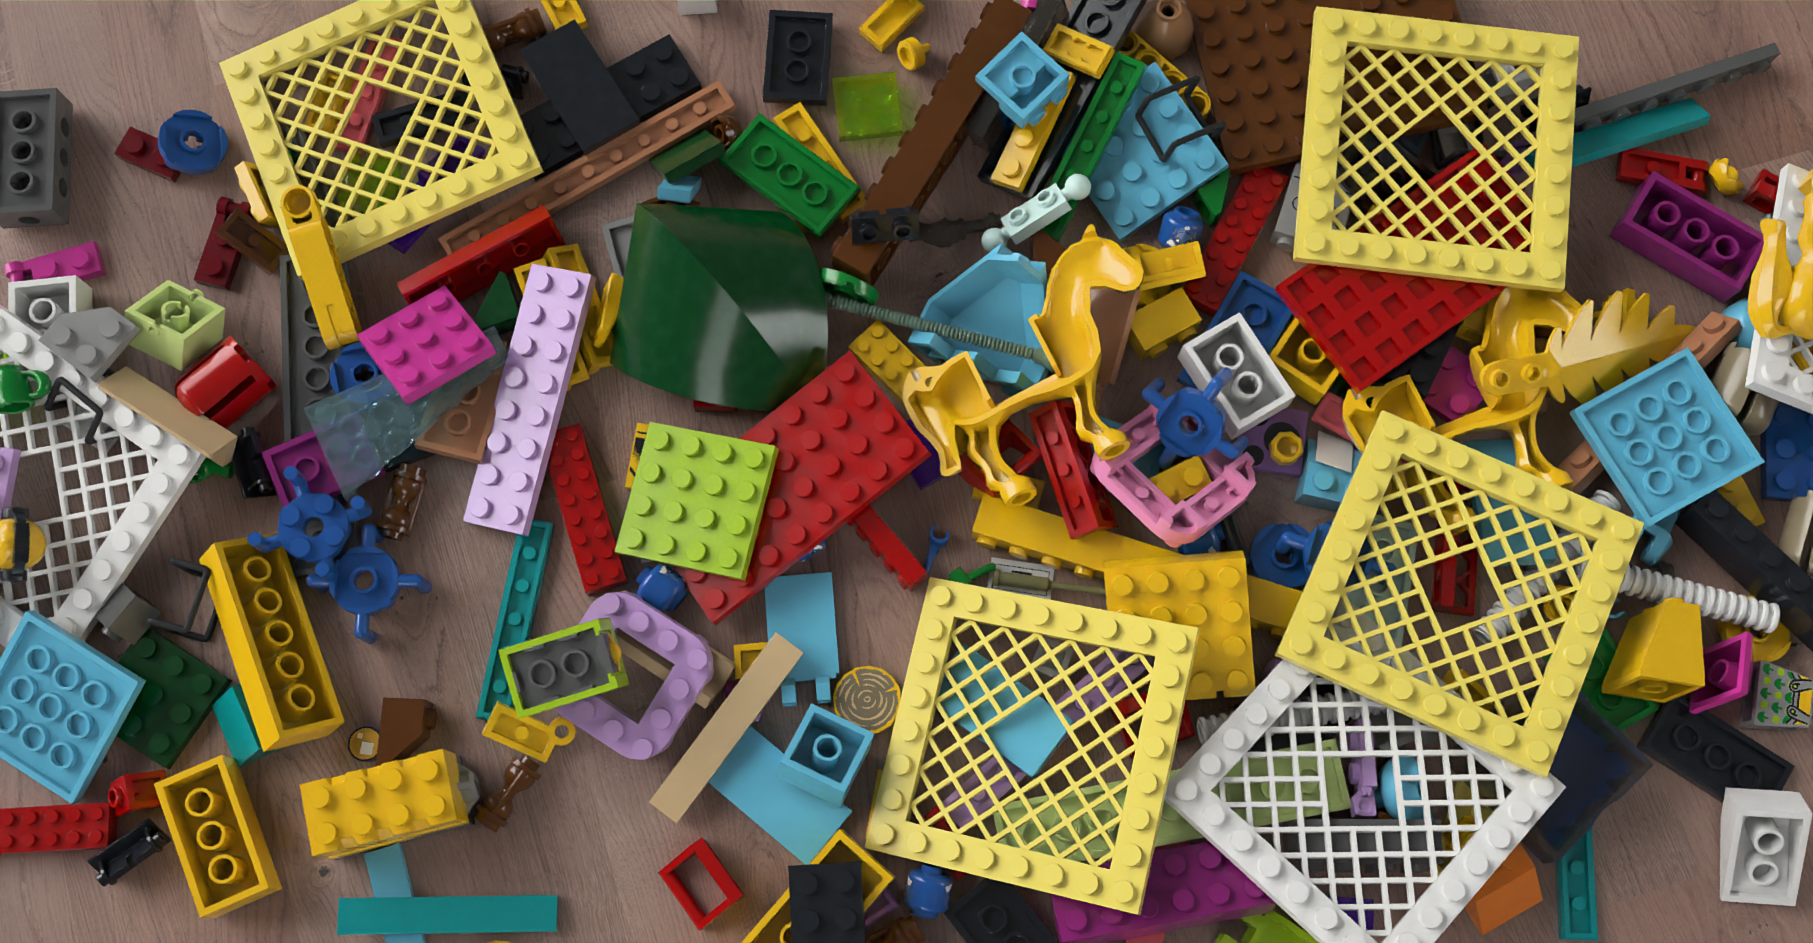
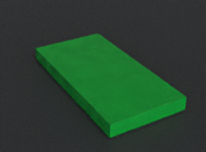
[718,113,861,240]

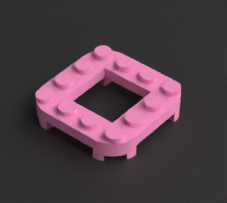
[1090,404,1257,548]

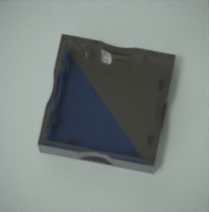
[1449,661,1654,864]

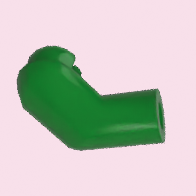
[189,457,235,484]

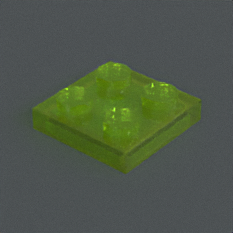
[832,71,903,142]

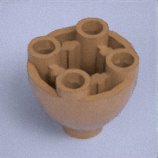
[1131,0,1194,60]

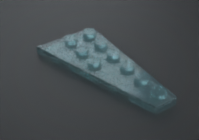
[304,326,509,501]

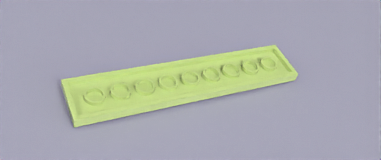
[991,738,1351,862]

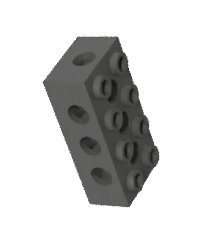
[0,88,73,229]

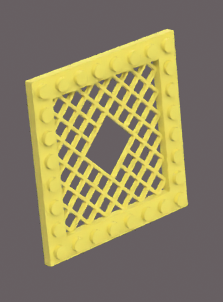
[219,0,544,281]
[1293,6,1579,293]
[1275,410,1644,778]
[864,577,1200,915]

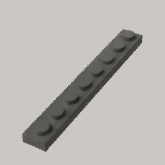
[1574,43,1781,131]

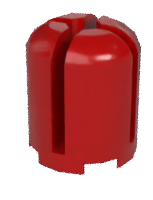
[174,335,278,429]

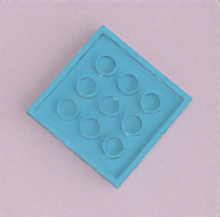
[1061,62,1229,242]
[1569,347,1764,529]
[0,610,146,804]

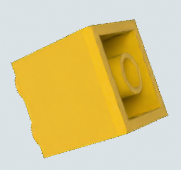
[1601,597,1705,703]

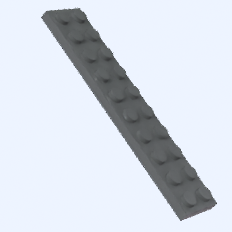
[279,254,359,579]

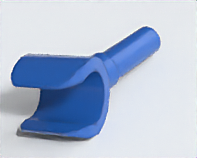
[923,525,950,574]

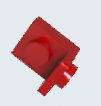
[108,769,167,817]

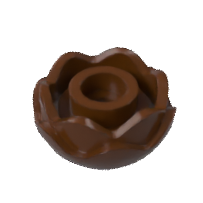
[710,113,742,151]

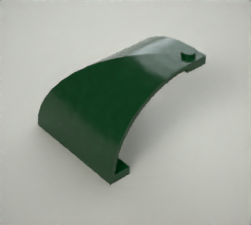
[610,203,828,411]

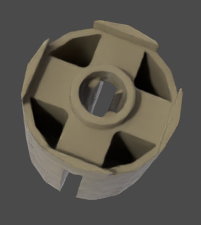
[1711,342,1779,437]
[1778,490,1813,577]

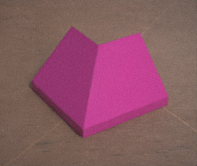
[1689,631,1754,714]

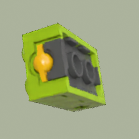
[498,617,630,719]

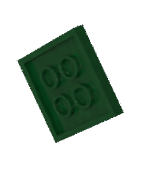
[116,627,232,769]

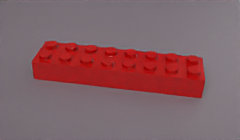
[1182,167,1290,317]
[397,205,566,305]
[548,423,629,596]
[846,505,927,592]
[0,802,117,855]

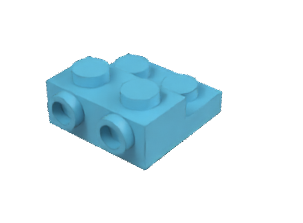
[975,31,1069,129]

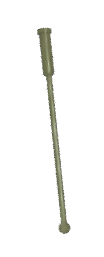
[993,569,1106,595]

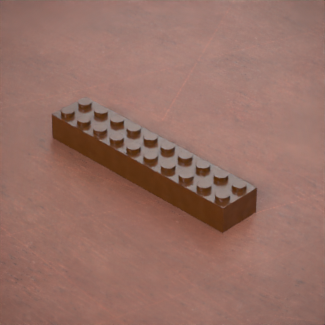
[830,0,1033,287]

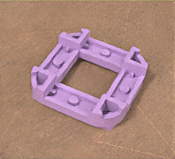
[554,592,715,760]

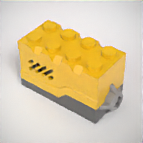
[299,748,480,860]

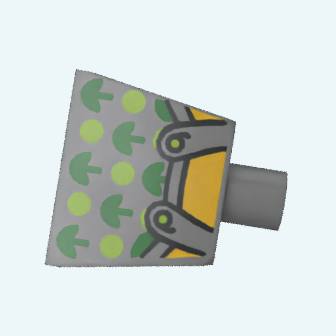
[1739,660,1813,731]

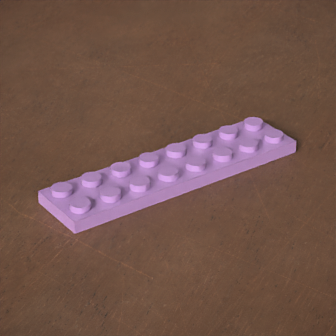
[463,264,597,537]

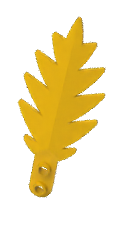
[1479,291,1696,405]

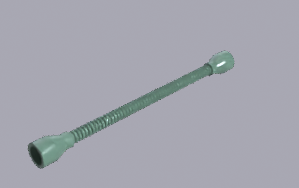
[824,290,1056,374]

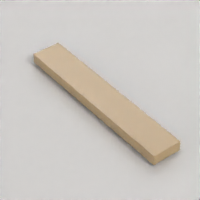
[649,632,804,824]

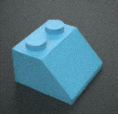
[1294,438,1362,512]

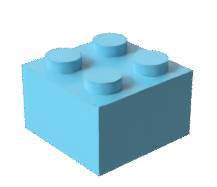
[777,703,875,808]

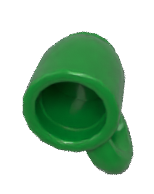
[0,365,52,414]

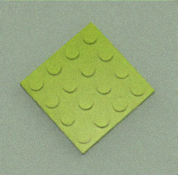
[615,422,779,581]

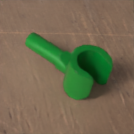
[947,562,996,584]

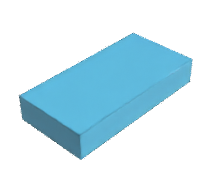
[657,175,702,203]

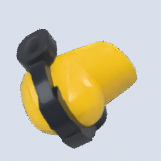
[0,507,47,583]

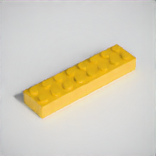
[848,320,969,456]

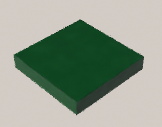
[649,128,726,184]

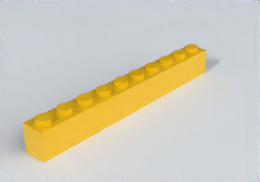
[970,493,1302,640]

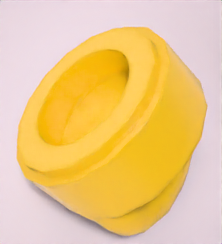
[897,37,931,71]

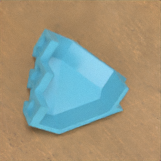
[908,243,1049,396]

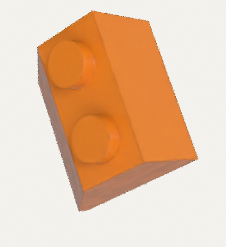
[1464,842,1543,935]

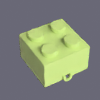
[124,280,226,371]

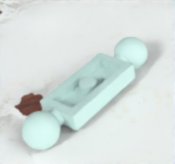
[981,174,1091,253]

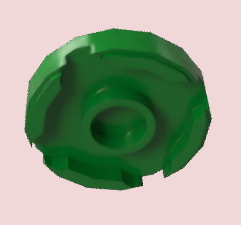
[819,268,880,306]

